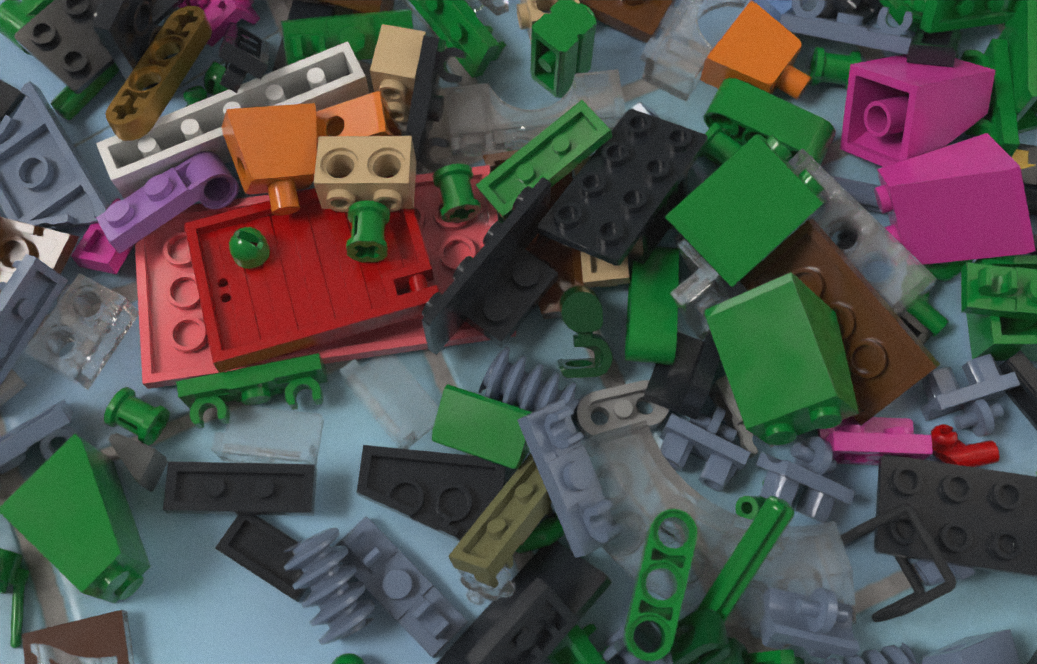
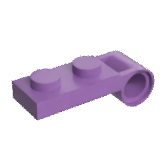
[96,151,239,254]

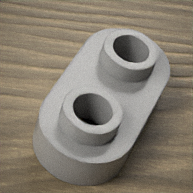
[576,380,669,441]

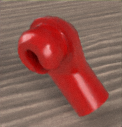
[930,424,1000,468]

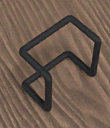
[831,503,956,622]

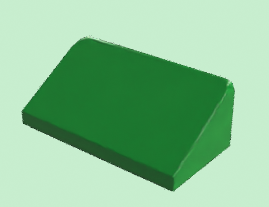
[432,384,532,469]

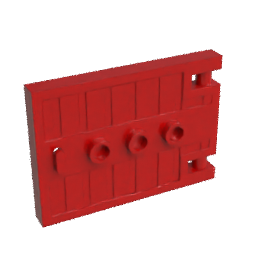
[184,175,439,373]

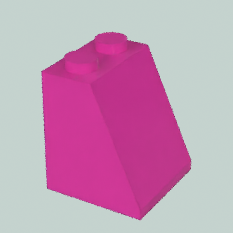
[840,54,996,167]
[874,133,1036,266]

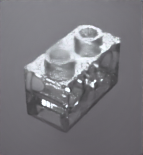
[25,273,139,390]

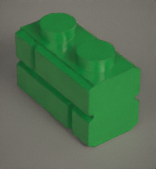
[530,0,597,98]

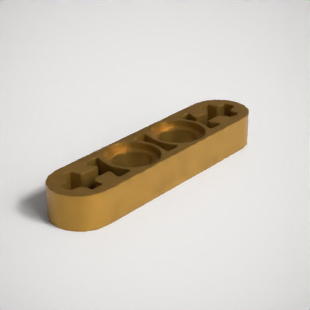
[105,6,212,141]

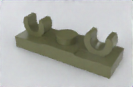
[448,453,553,588]

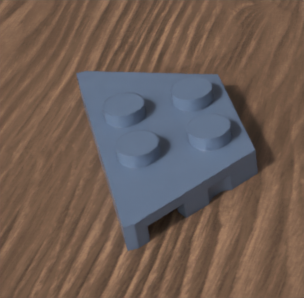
[0,81,109,231]

